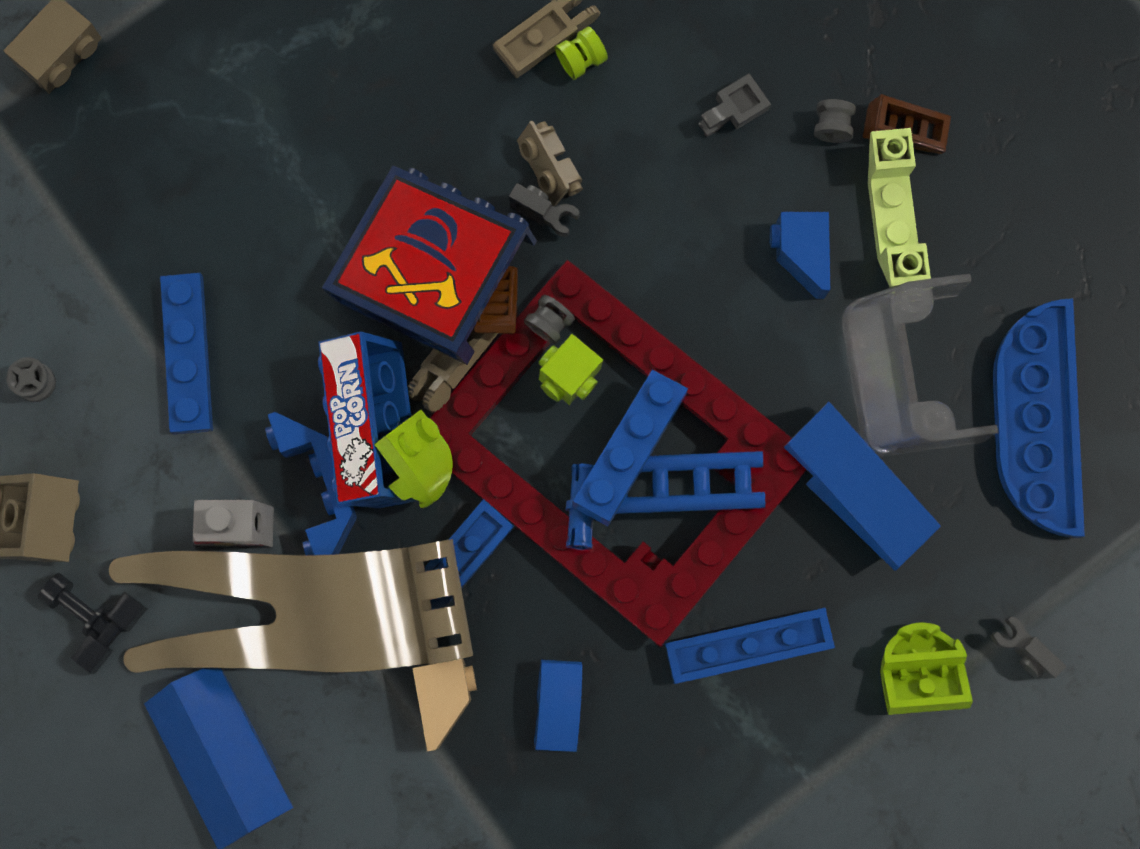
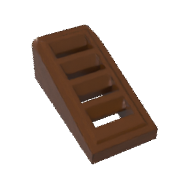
[863,94,951,154]
[474,266,518,334]

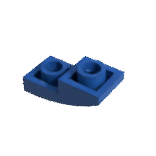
[534,660,582,752]

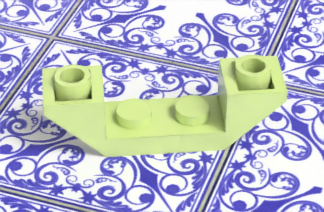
[868,128,931,288]

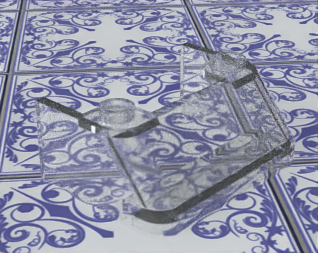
[842,274,998,456]

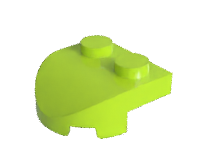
[374,409,453,508]
[880,623,973,715]

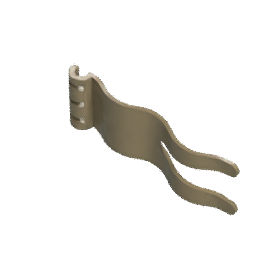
[109,539,473,673]

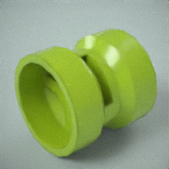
[555,26,608,80]

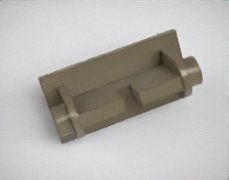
[517,121,583,207]

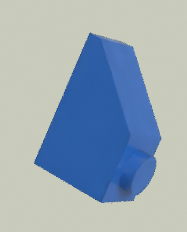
[769,212,830,299]

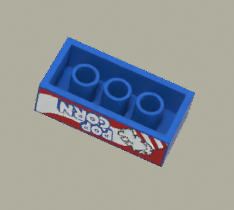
[318,332,417,509]

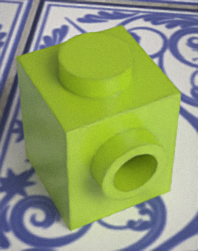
[538,334,603,405]

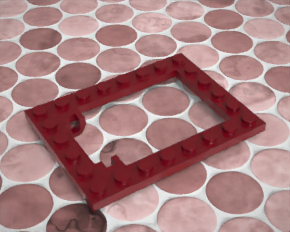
[430,260,807,648]

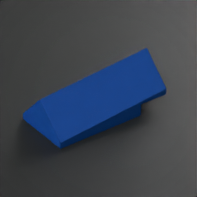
[784,402,941,571]
[144,668,294,849]

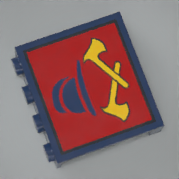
[322,166,537,365]

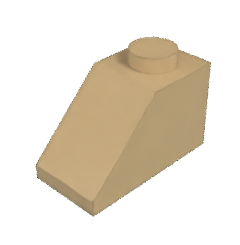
[413,659,477,751]

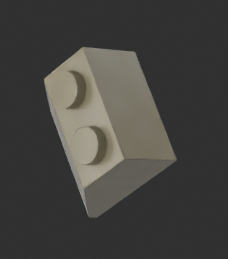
[0,473,80,562]

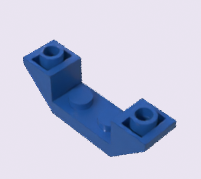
[265,412,357,555]

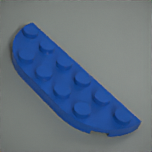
[993,298,1085,538]

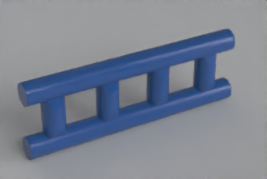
[616,451,765,514]

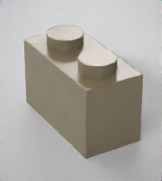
[3,0,102,94]

